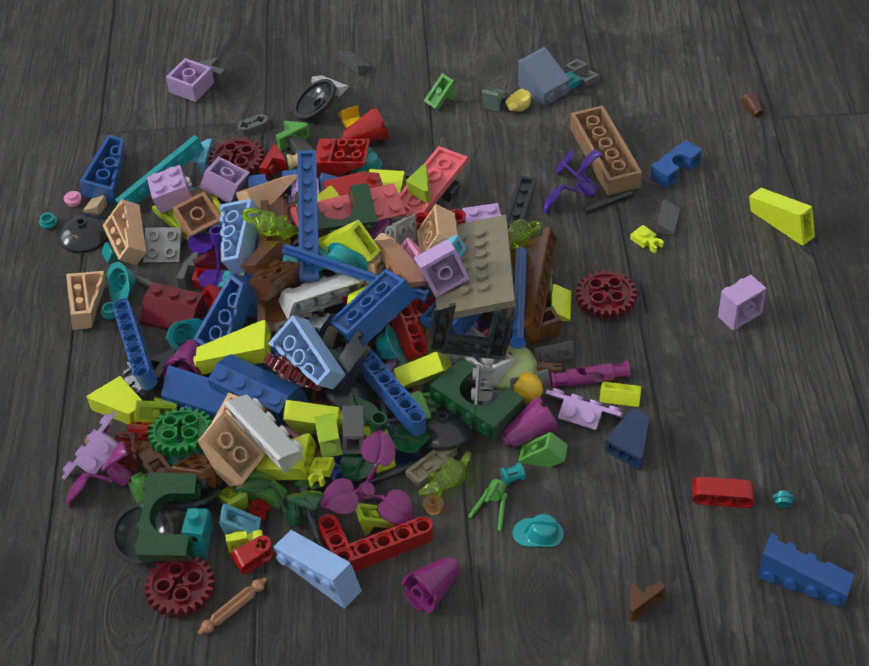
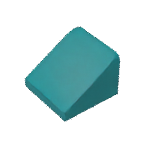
[102,242,119,263]

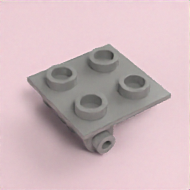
[385,214,418,246]
[143,227,183,263]
[471,364,494,405]

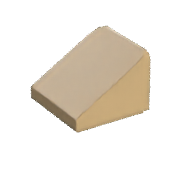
[83,196,107,214]

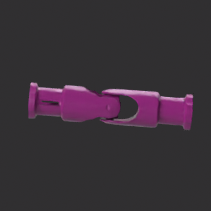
[549,361,631,389]

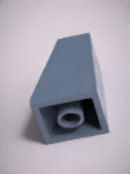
[518,47,570,106]

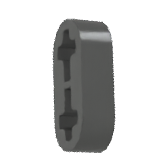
[237,114,269,136]

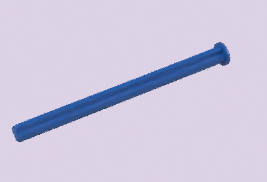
[282,244,430,304]
[510,246,527,349]

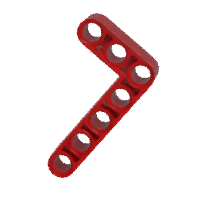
[391,297,436,362]
[319,514,434,572]

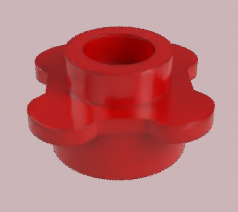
[247,499,271,520]

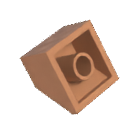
[172,191,220,237]

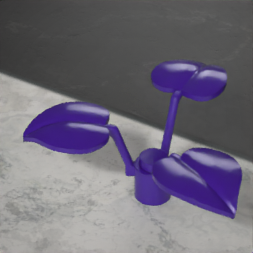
[543,149,603,215]
[188,225,260,288]

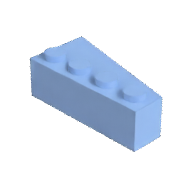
[219,199,260,274]
[268,315,346,389]
[274,530,362,609]

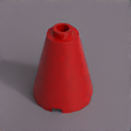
[341,107,390,143]

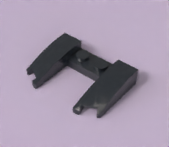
[426,303,514,360]
[309,313,371,393]

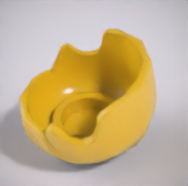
[513,372,543,405]

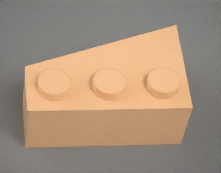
[103,199,146,265]
[66,271,105,330]

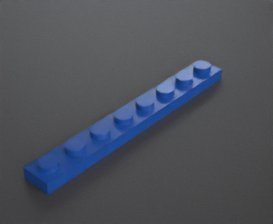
[297,150,319,282]

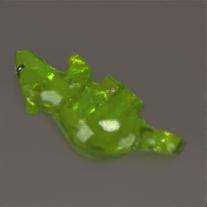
[241,208,299,240]
[508,219,542,250]
[418,451,472,498]

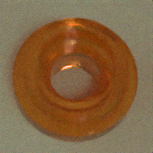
[423,495,444,515]

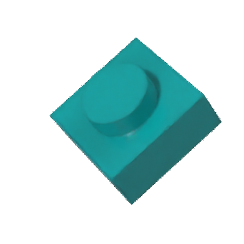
[565,71,581,90]

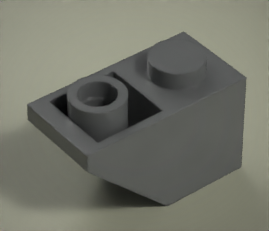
[341,405,364,454]

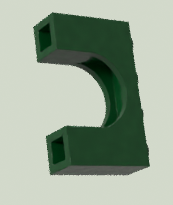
[294,183,378,238]
[430,357,524,439]
[134,473,202,562]

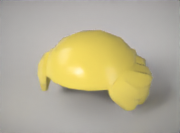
[506,89,531,112]

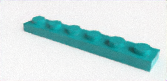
[115,135,204,204]

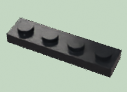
[506,175,537,232]

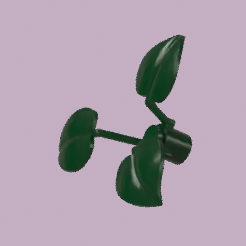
[340,394,430,481]
[235,477,329,526]

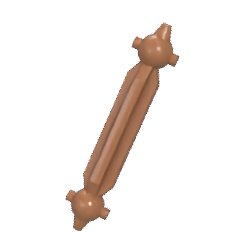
[198,578,267,635]

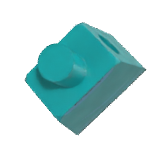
[181,508,215,557]

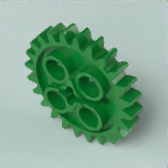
[147,407,213,458]

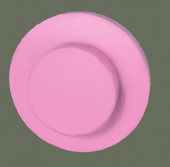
[64,191,82,207]

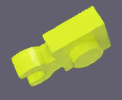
[630,225,664,253]
[308,457,335,487]
[225,530,262,553]

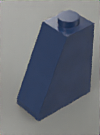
[605,408,649,471]

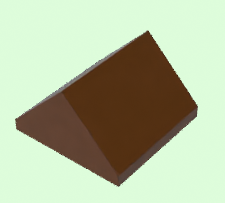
[240,241,284,277]

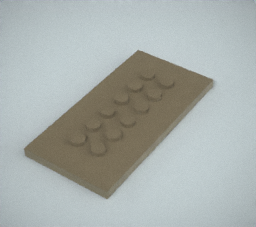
[436,215,516,319]

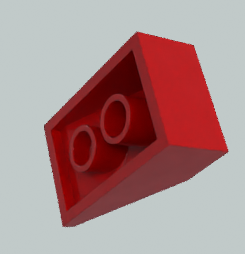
[323,172,383,196]

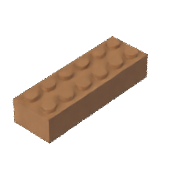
[570,105,642,196]

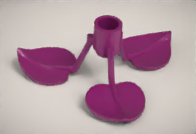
[67,422,132,508]
[320,430,413,525]

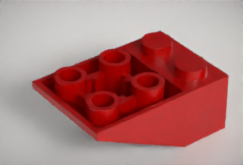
[316,139,370,178]

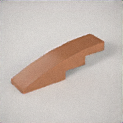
[375,239,426,287]

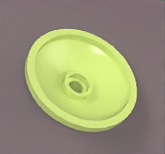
[493,344,538,390]

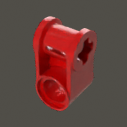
[231,535,274,574]

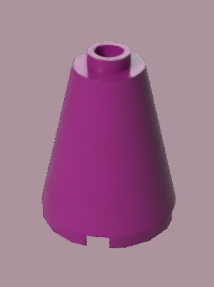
[162,339,201,380]
[501,397,559,448]
[401,557,460,613]

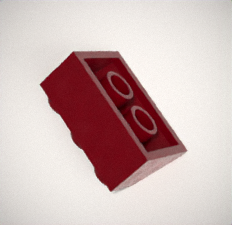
[140,282,206,330]

